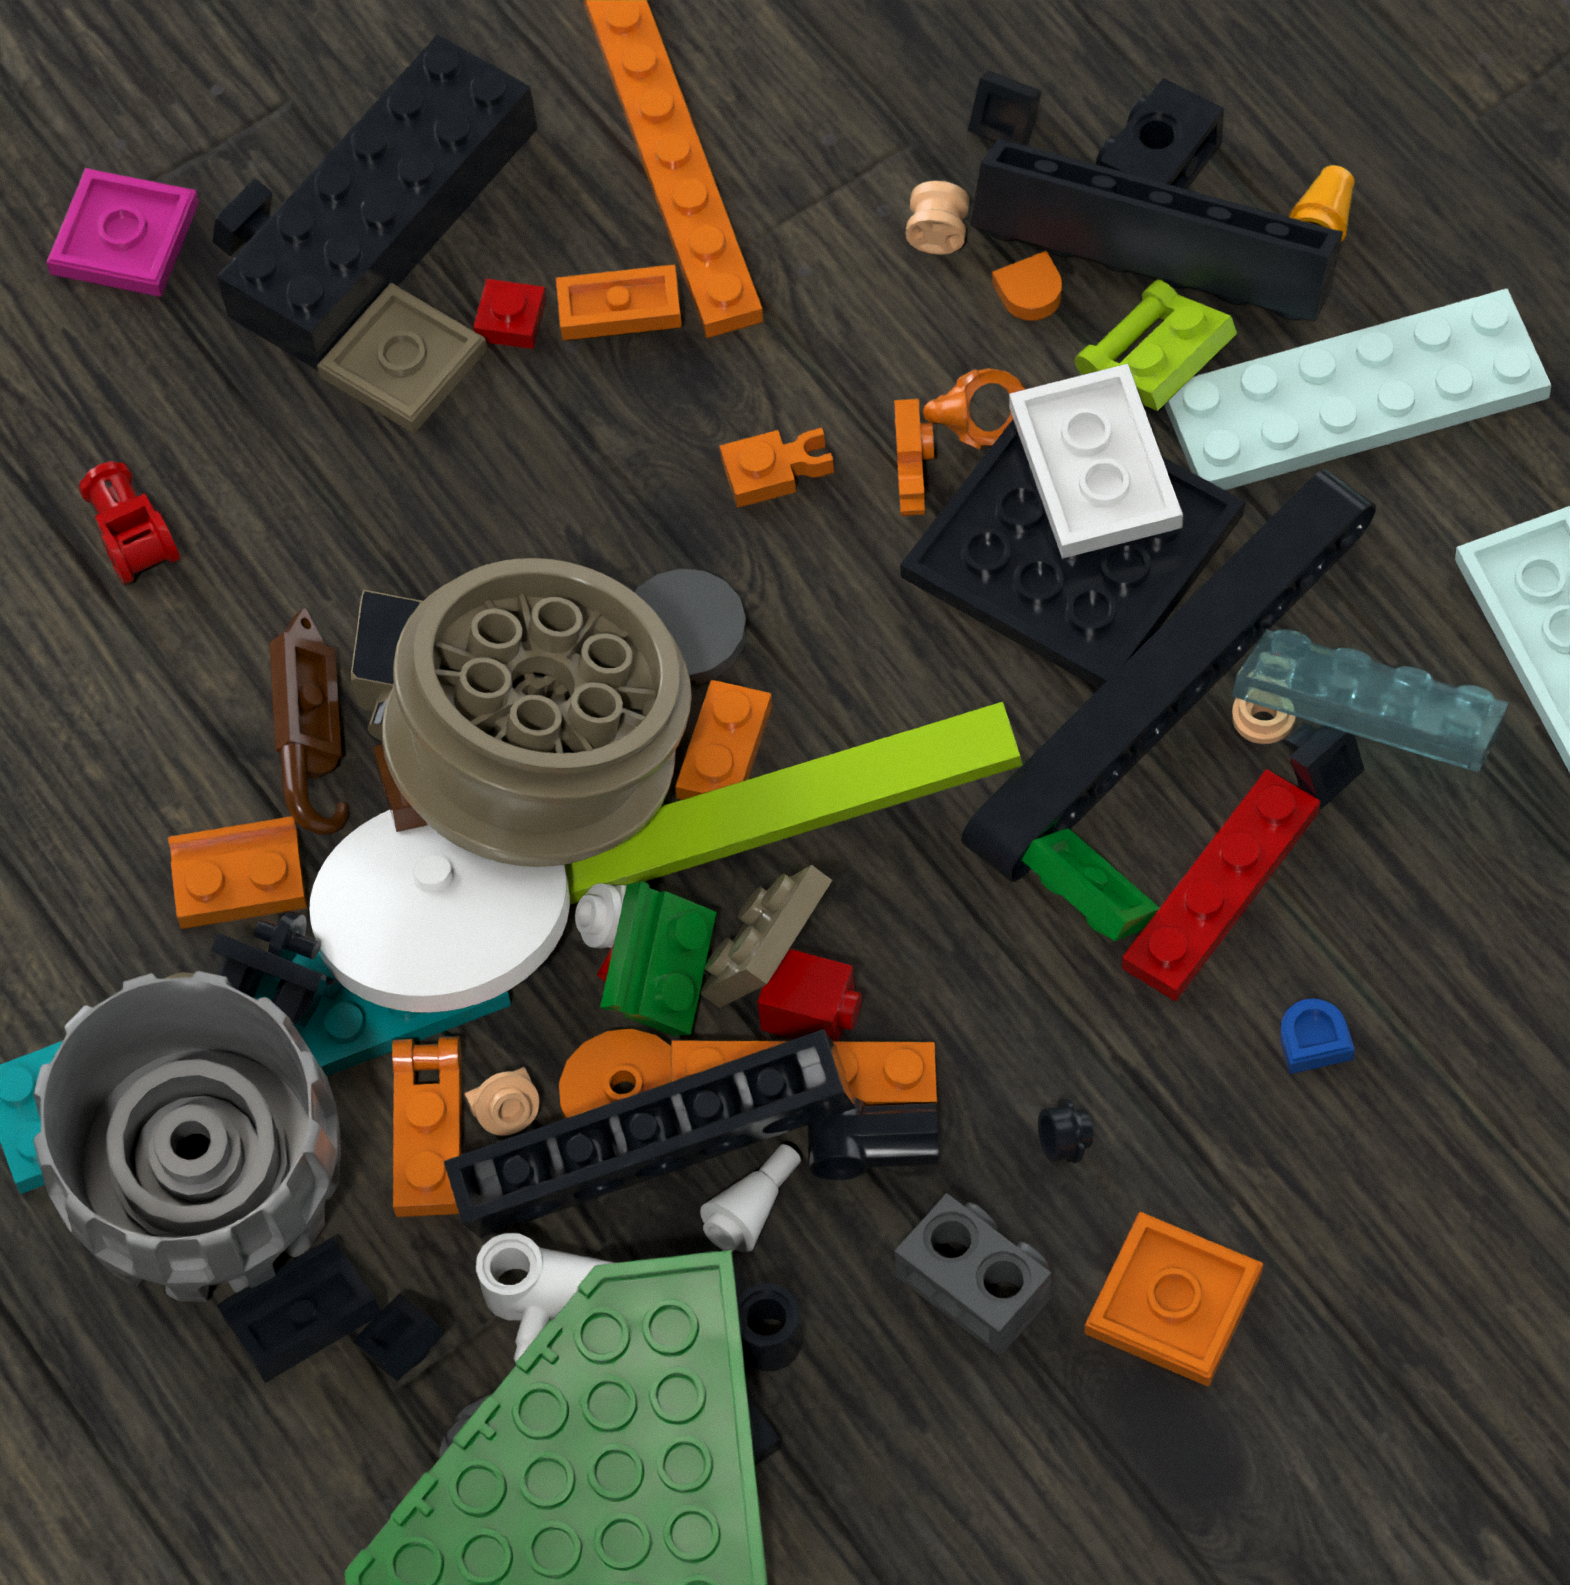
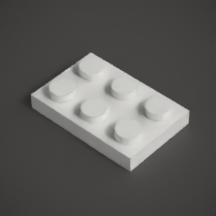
[1009,364,1183,559]

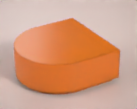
[992,251,1062,321]

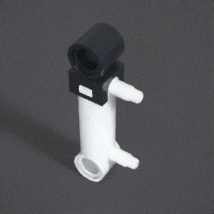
[476,1233,803,1371]

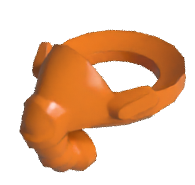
[922,368,1026,449]

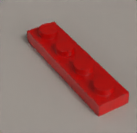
[1122,769,1320,1002]

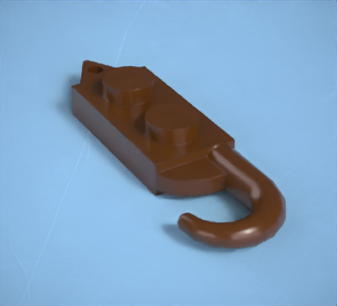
[270,608,348,835]

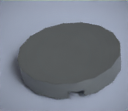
[634,568,747,685]

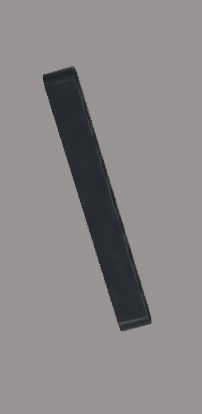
[961,469,1376,882]

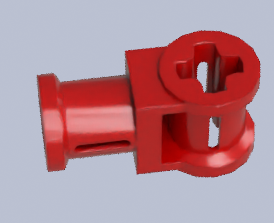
[79,461,180,585]

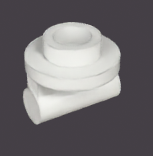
[575,883,626,949]

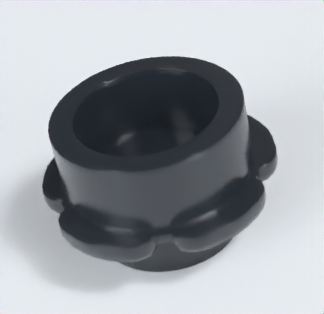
[1038,1098,1093,1163]

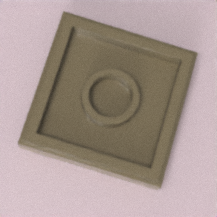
[317,283,488,433]

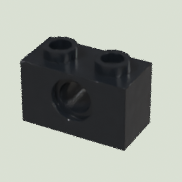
[1096,78,1224,189]

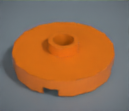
[559,1029,671,1119]

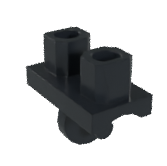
[210,911,341,1027]

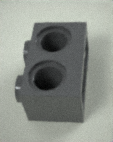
[895,1193,1051,1356]

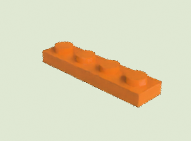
[671,1041,937,1106]

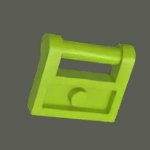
[1074,280,1237,411]

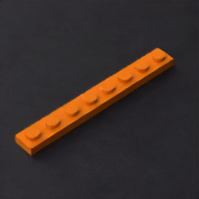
[583,0,764,338]

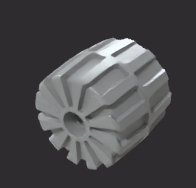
[33,971,340,1302]

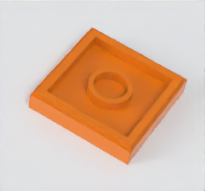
[1084,1211,1263,1387]

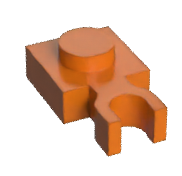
[894,399,934,516]
[719,428,834,508]

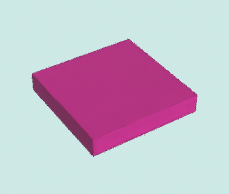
[46,168,199,297]

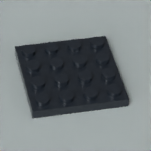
[900,419,1245,689]

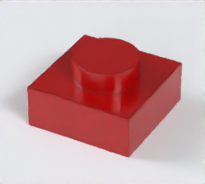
[473,279,547,349]

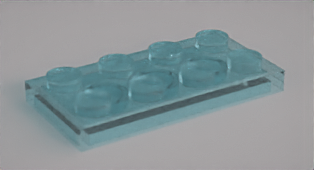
[1232,629,1509,773]

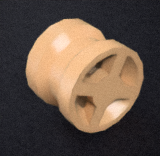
[906,181,970,255]

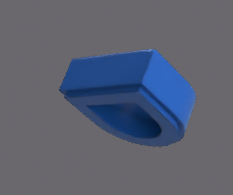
[1280,999,1355,1074]

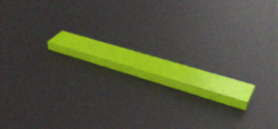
[564,702,1023,904]

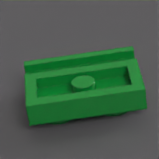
[600,881,716,1037]

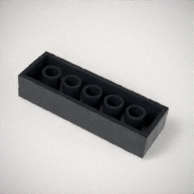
[217,34,537,371]

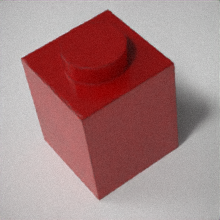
[757,949,862,1042]

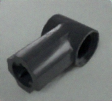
[807,1097,939,1180]

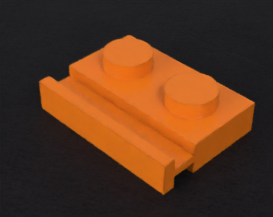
[168,816,307,929]

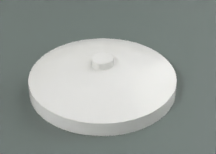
[309,810,570,1012]

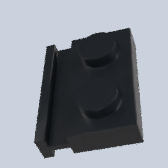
[217,1237,382,1383]

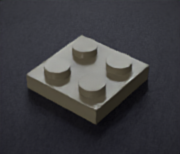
[700,865,832,1008]

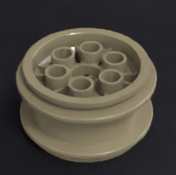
[382,558,692,867]

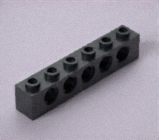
[444,1029,856,1238]

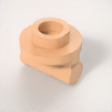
[464,1067,540,1136]

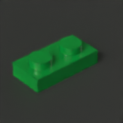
[1022,828,1160,942]

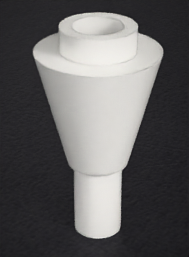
[700,1144,801,1252]

